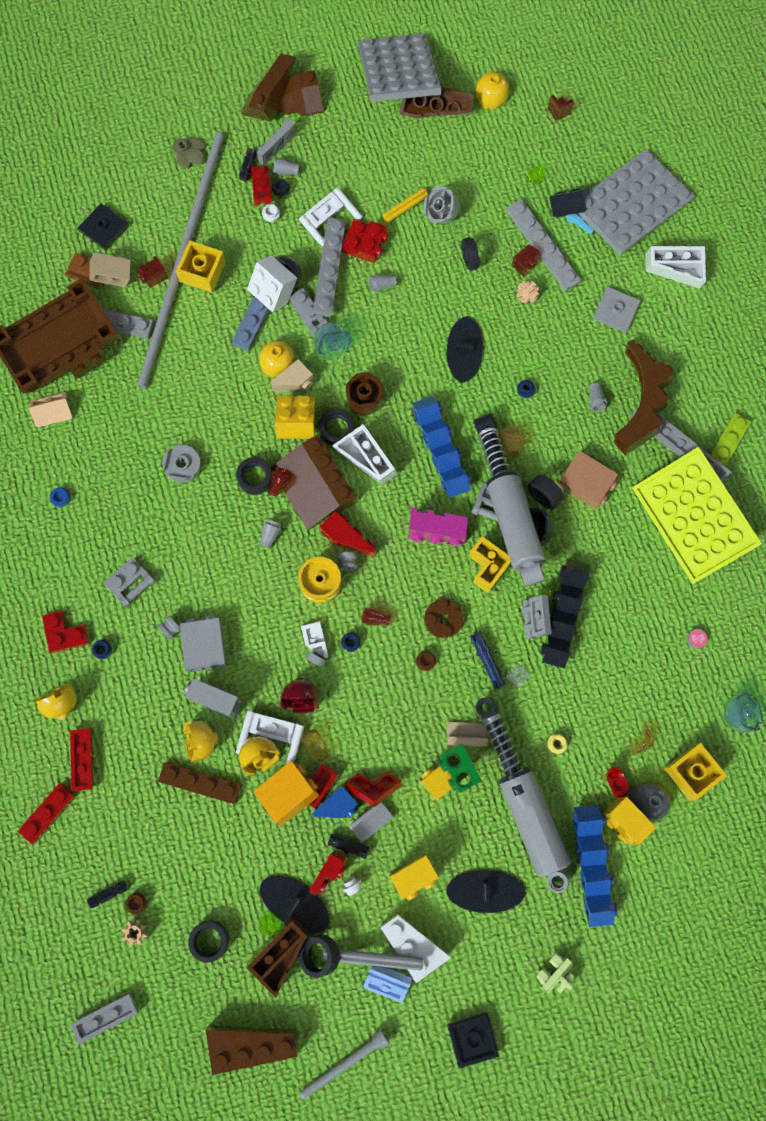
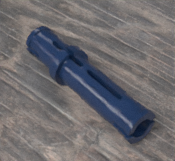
[469,631,506,690]

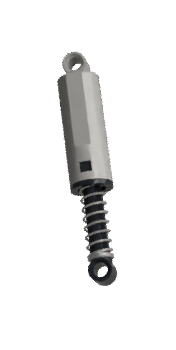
[473,413,546,587]
[475,697,571,893]

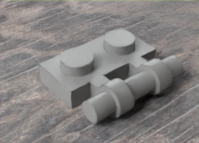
[522,595,551,640]

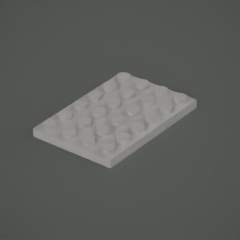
[358,33,441,102]
[578,149,695,256]

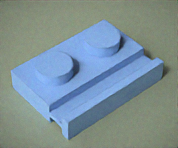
[363,966,412,1003]

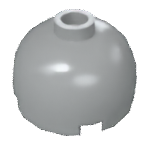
[423,186,460,224]

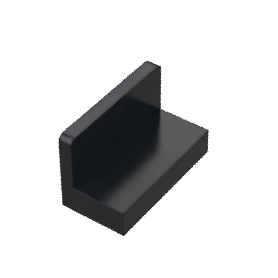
[549,186,590,217]

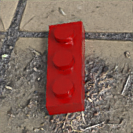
[70,728,93,791]
[17,783,76,845]

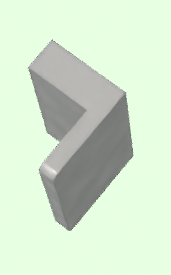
[349,802,394,843]

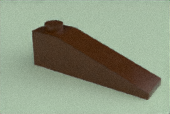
[241,53,297,122]
[276,70,323,116]
[400,84,475,118]

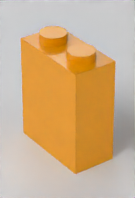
[253,761,320,827]

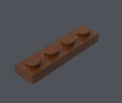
[158,762,241,804]

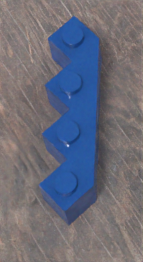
[412,396,471,498]
[573,805,618,927]

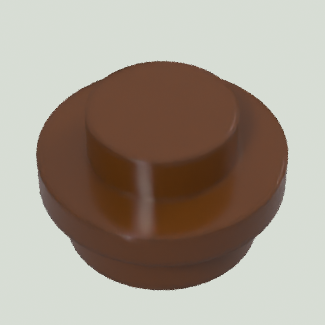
[416,651,436,671]
[125,892,147,914]

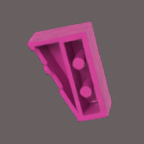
[408,507,468,546]

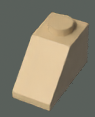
[270,359,314,393]

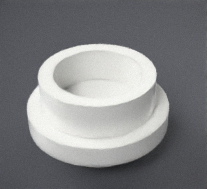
[262,204,280,222]
[342,877,362,895]

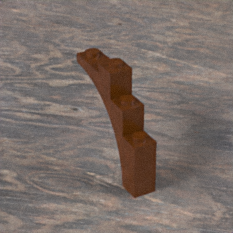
[613,339,675,456]

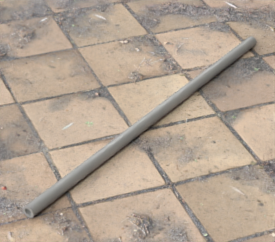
[137,132,224,389]

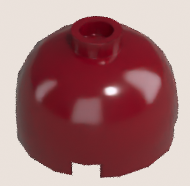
[280,678,320,714]

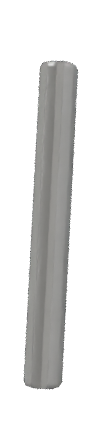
[324,949,424,971]

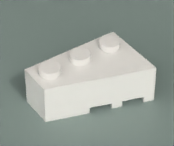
[332,424,397,485]

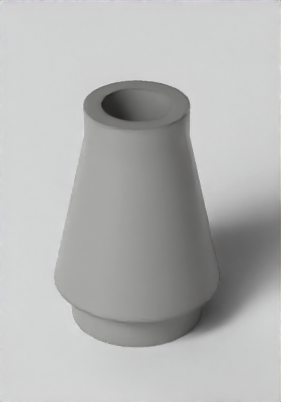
[273,157,299,175]
[369,274,396,292]
[589,383,607,412]
[259,519,281,549]

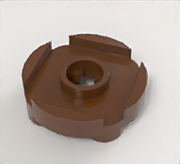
[424,599,463,639]

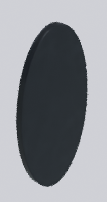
[446,317,483,383]
[446,870,525,913]
[260,876,330,933]

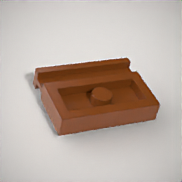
[65,252,101,289]

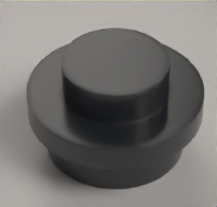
[272,179,290,197]

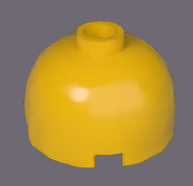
[475,72,509,109]
[259,340,296,378]
[34,683,77,720]
[184,721,218,762]
[239,737,280,775]

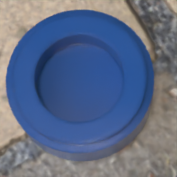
[50,487,71,507]

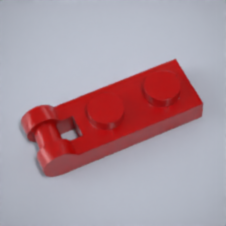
[251,165,272,206]

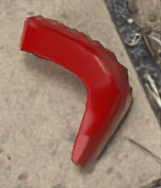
[605,767,630,798]

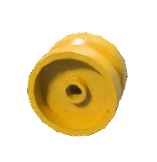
[298,557,341,604]

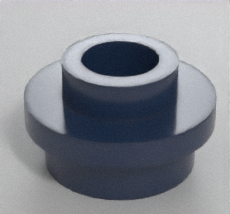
[517,380,535,398]
[341,633,360,652]
[92,640,112,659]

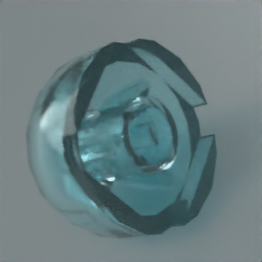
[314,322,351,360]
[724,692,763,733]

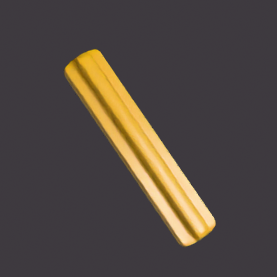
[382,188,429,223]

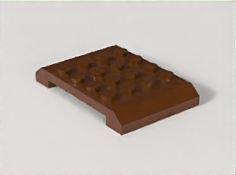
[0,278,119,394]

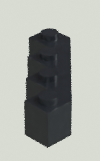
[540,559,590,669]

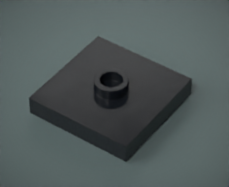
[77,203,129,251]
[447,1012,500,1069]

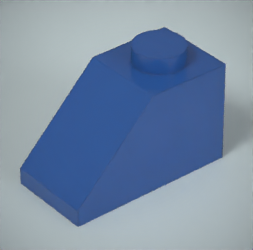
[312,786,358,818]

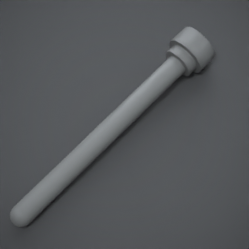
[300,1029,390,1099]

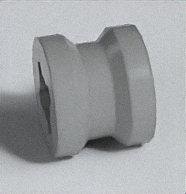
[338,552,358,571]
[157,616,181,640]

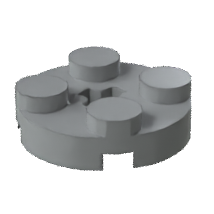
[162,445,201,483]

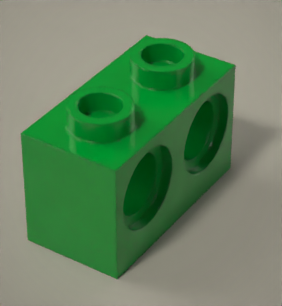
[438,744,482,794]

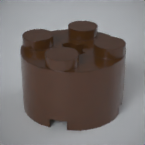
[346,372,383,415]

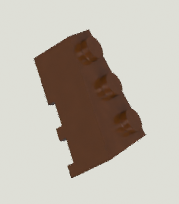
[246,916,307,998]

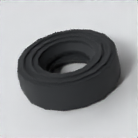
[461,237,480,271]

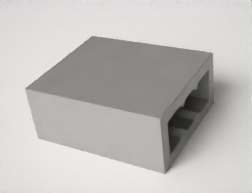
[180,616,227,673]
[184,678,242,719]

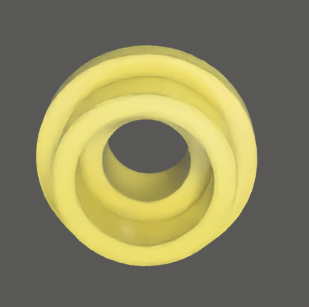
[547,734,568,754]

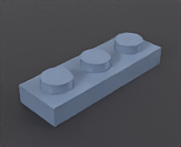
[232,296,269,352]

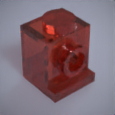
[511,244,540,278]
[137,256,168,289]

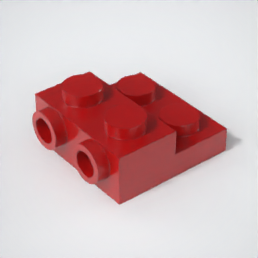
[341,219,389,263]
[309,852,347,896]

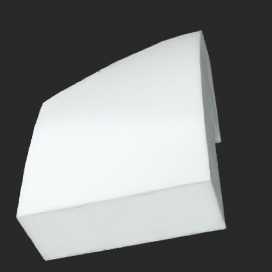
[301,621,328,658]

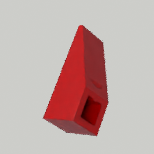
[319,511,376,557]

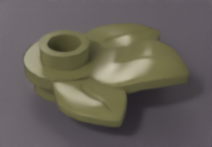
[173,138,205,169]

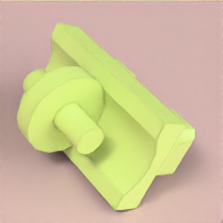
[537,953,574,994]

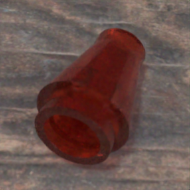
[268,467,290,497]
[361,607,391,626]

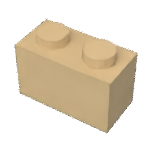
[89,252,130,287]

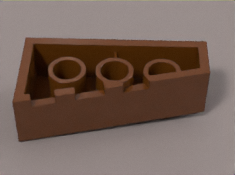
[205,1025,299,1075]

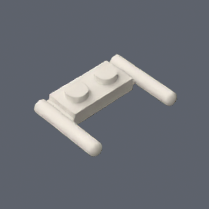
[299,188,363,248]
[236,711,304,764]

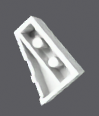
[645,246,706,289]
[380,914,451,983]

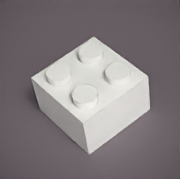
[247,255,297,312]

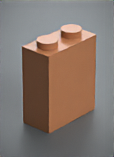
[558,450,618,509]

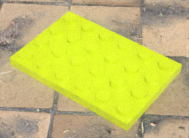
[632,447,762,584]

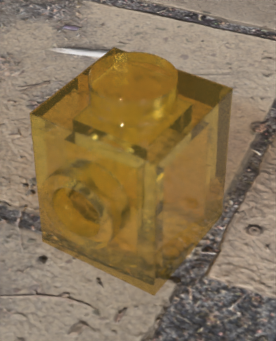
[498,427,525,457]

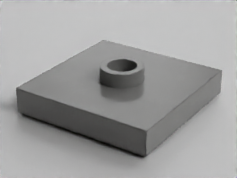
[593,287,640,333]

